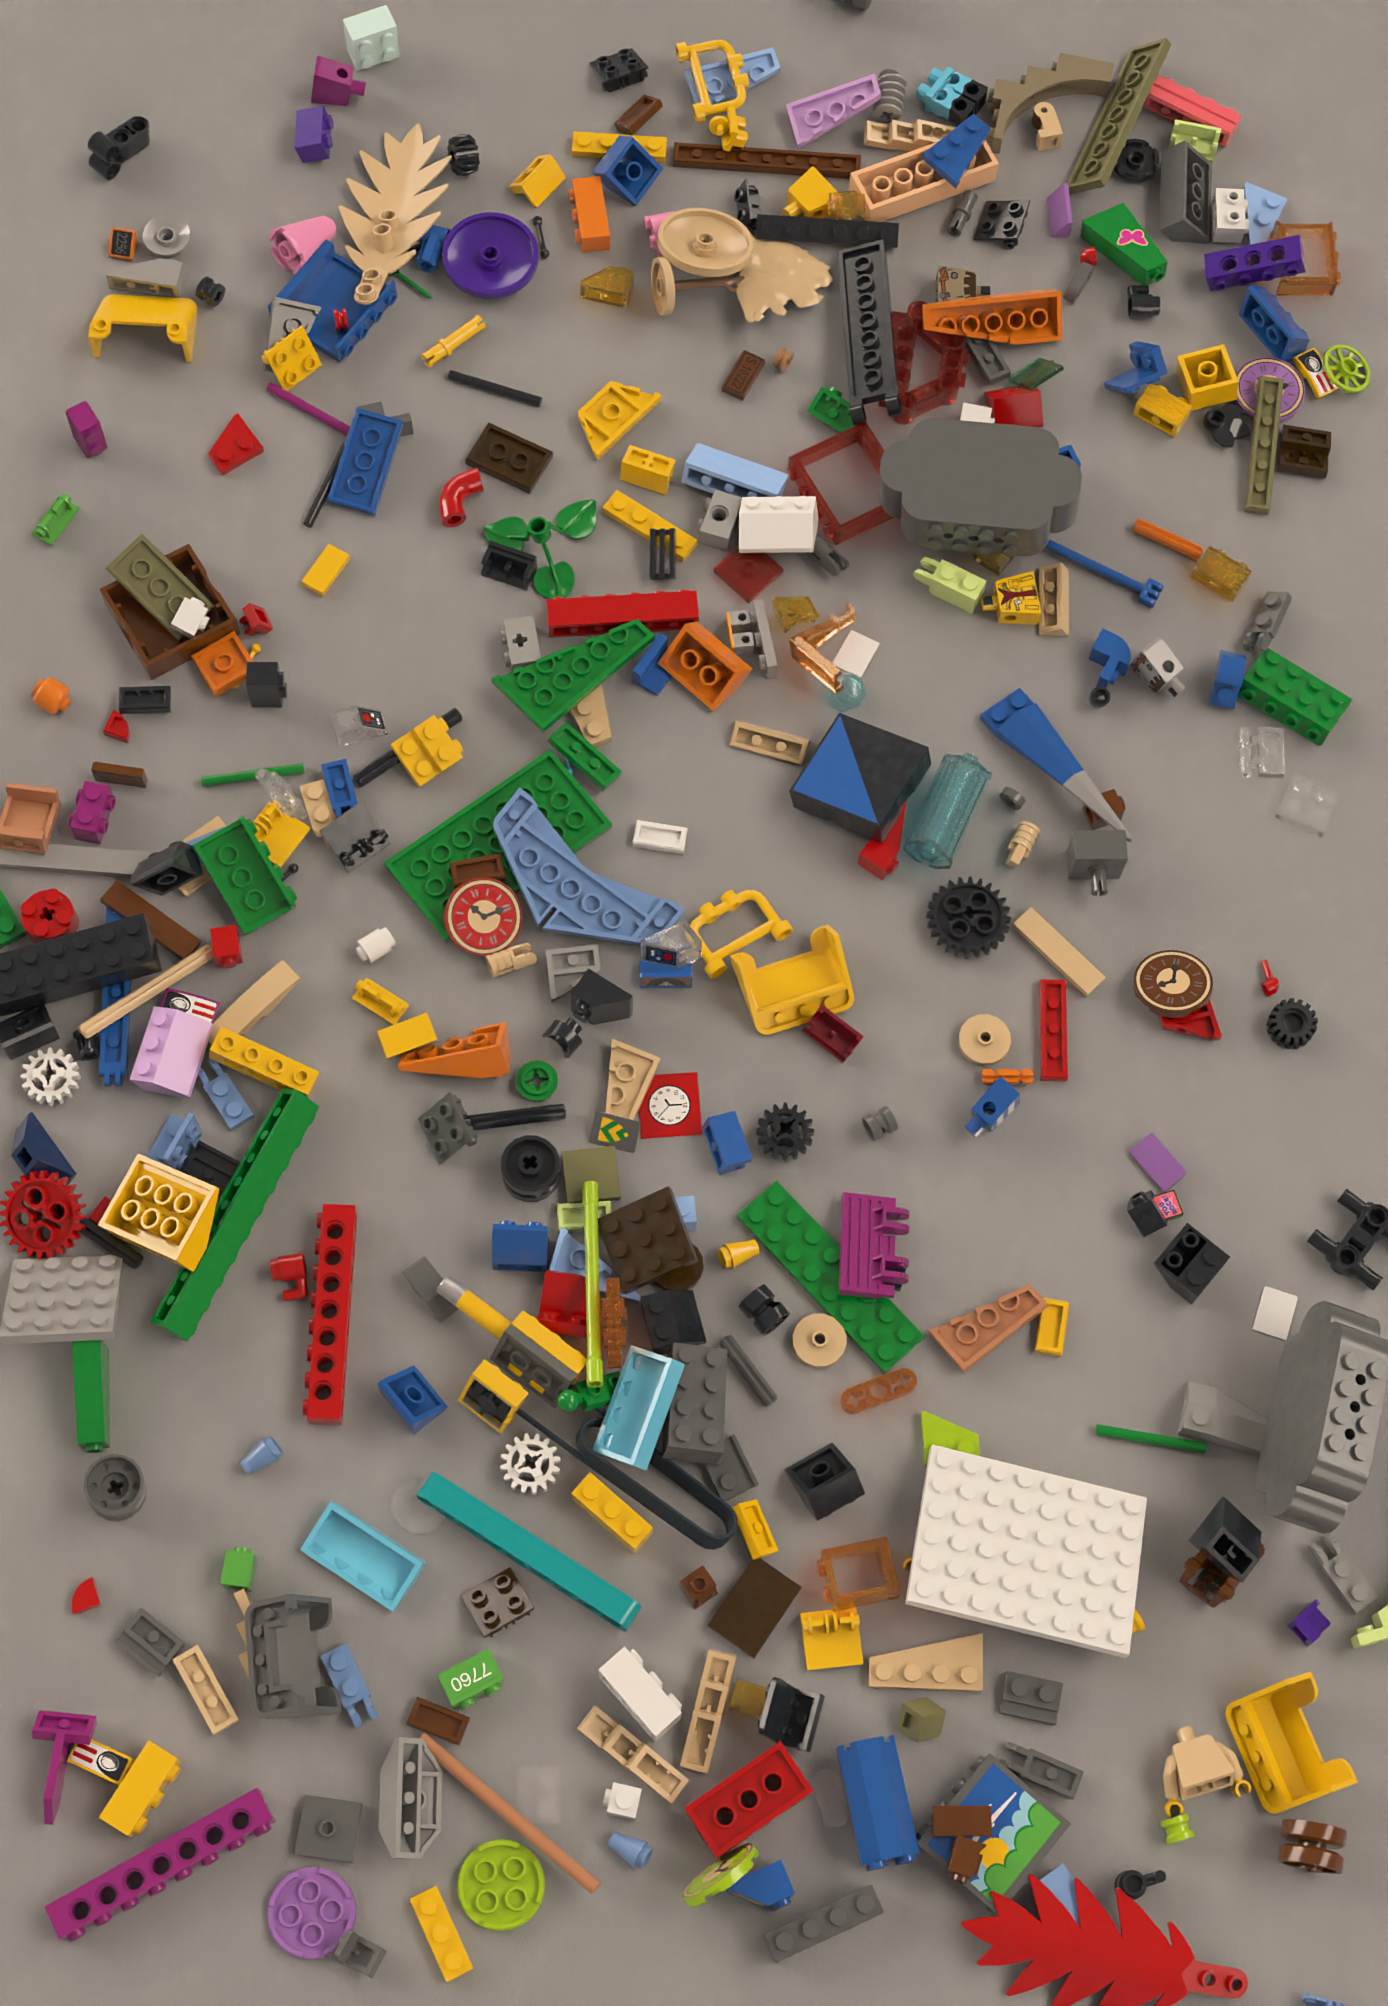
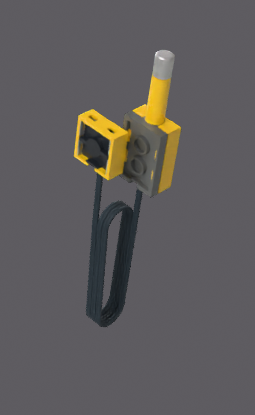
[437,1275,737,1550]

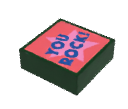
[1154,1190,1184,1221]

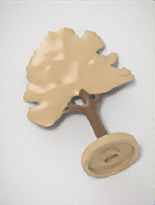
[651,233,833,323]

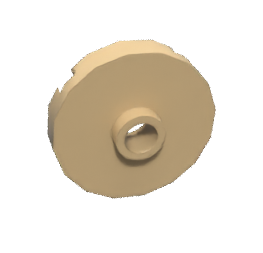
[958,1014,1011,1066]
[792,1313,847,1368]

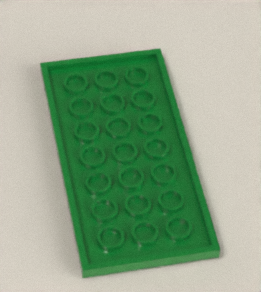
[384,749,612,943]

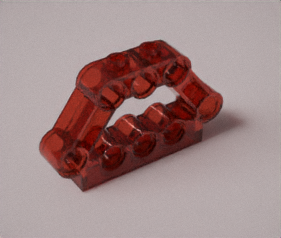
[878,301,969,425]

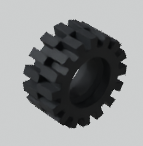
[1266,998,1318,1049]

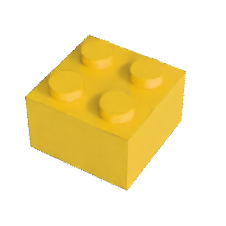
[1176,344,1238,411]

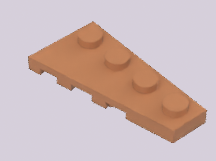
[929,1284,1048,1373]

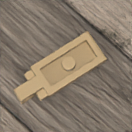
[299,779,336,850]

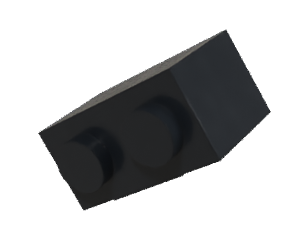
[246,662,287,708]

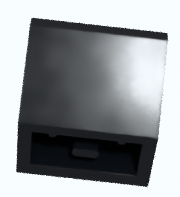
[1154,1223,1230,1305]
[1188,1496,1262,1583]

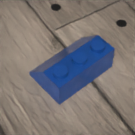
[1239,285,1310,363]

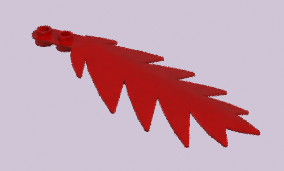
[961,1874,1248,2006]

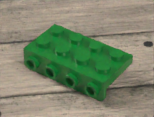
[1238,648,1353,746]
[193,815,297,936]

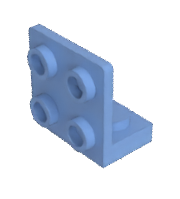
[147,1112,202,1170]

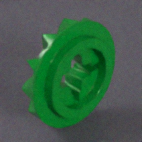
[516,1060,558,1102]

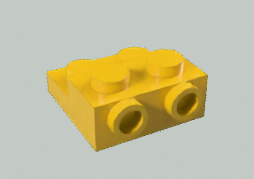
[390,715,464,787]

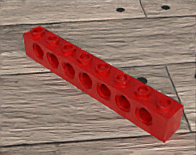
[302,1204,358,1425]

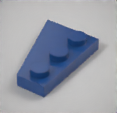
[923,114,990,189]

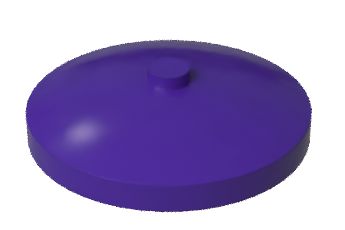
[442,212,538,299]

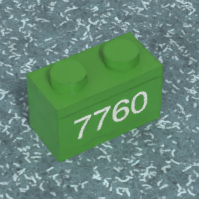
[437,1648,505,1710]

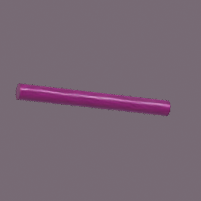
[266,382,350,436]

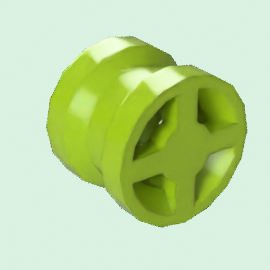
[1160,1813,1195,1845]

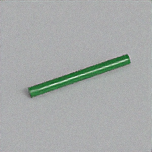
[201,763,305,787]
[1095,1424,1207,1454]

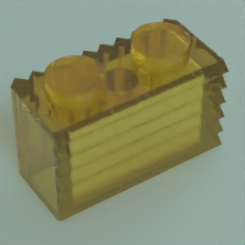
[1191,546,1252,602]

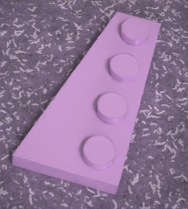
[786,73,882,149]

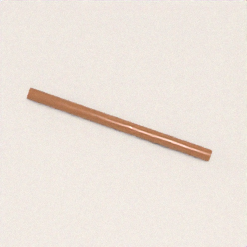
[419,1733,601,1894]

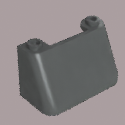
[245,1594,342,1719]

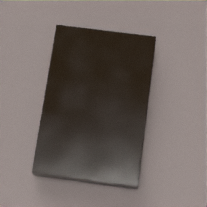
[465,422,553,494]
[708,1558,802,1659]

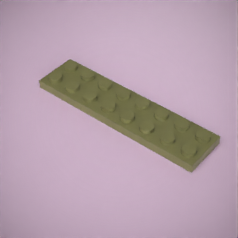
[1067,38,1171,195]

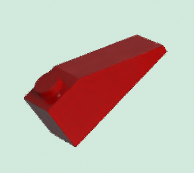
[857,801,907,880]

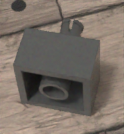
[1067,830,1128,896]

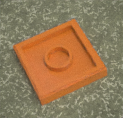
[191,631,254,697]

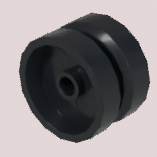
[501,1135,560,1202]

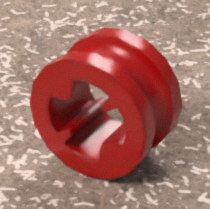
[334,308,349,331]

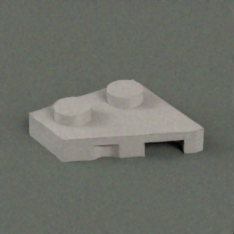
[546,944,601,1001]

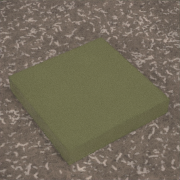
[562,1146,621,1203]

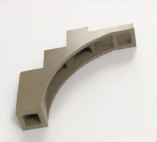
[987,53,1114,154]

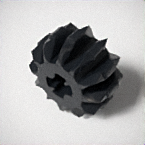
[447,134,480,176]

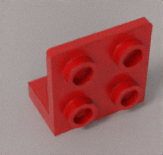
[537,1270,587,1338]

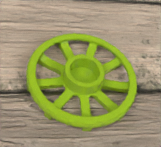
[1322,344,1370,394]

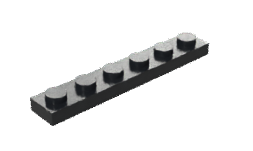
[756,214,899,248]

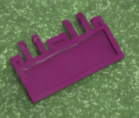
[839,1192,910,1299]

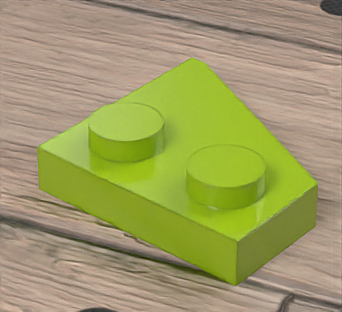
[920,1411,980,1466]

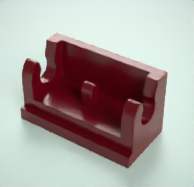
[801,1005,864,1063]

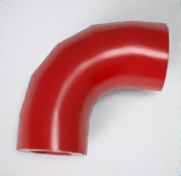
[438,468,484,527]

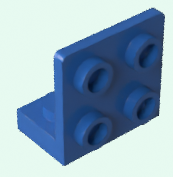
[1104,341,1168,394]

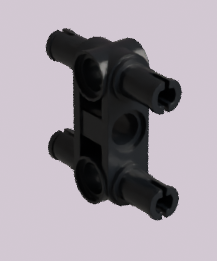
[1307,1189,1388,1291]

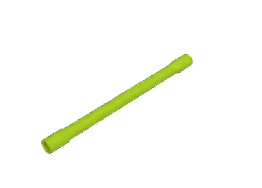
[582,1181,603,1388]

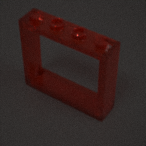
[787,423,894,545]

